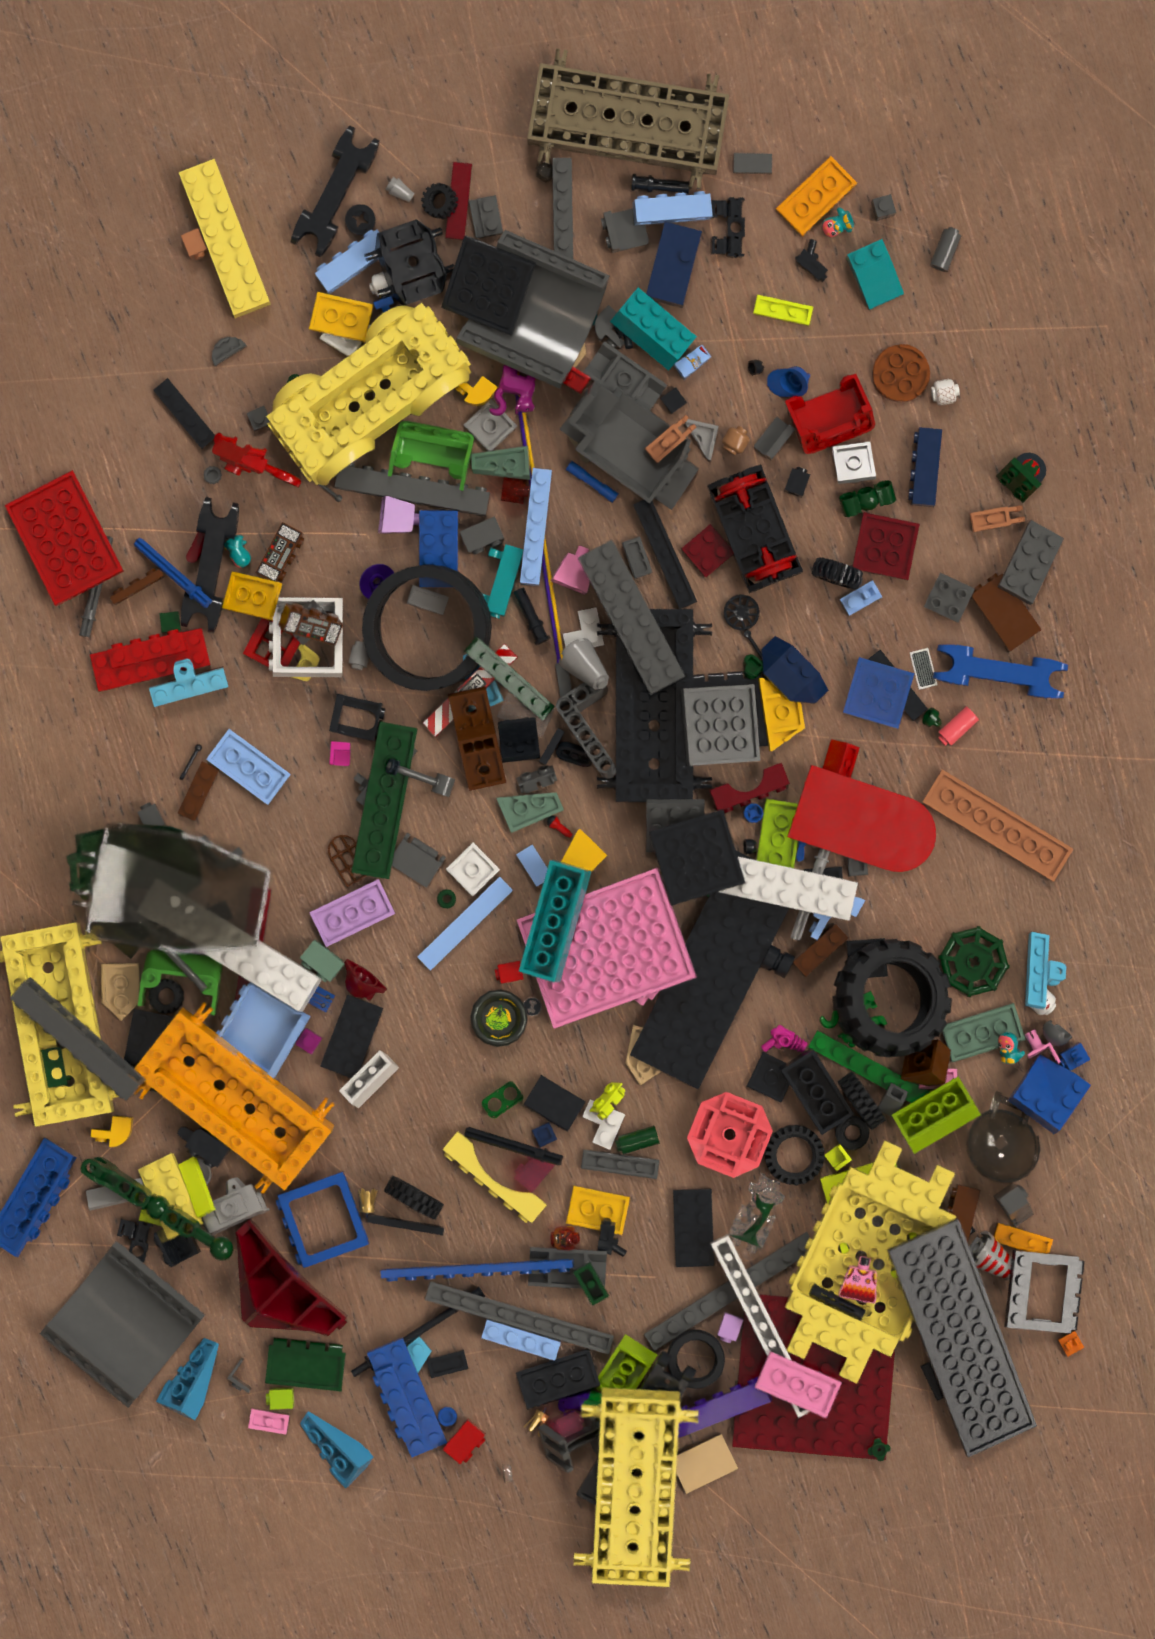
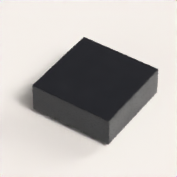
[660,387,687,414]

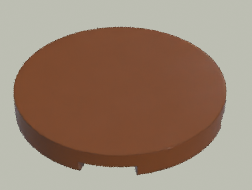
[873,344,930,402]

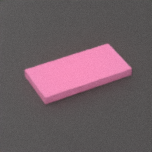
[755,1351,842,1418]

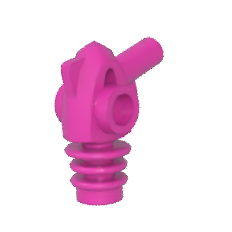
[761,1024,807,1053]

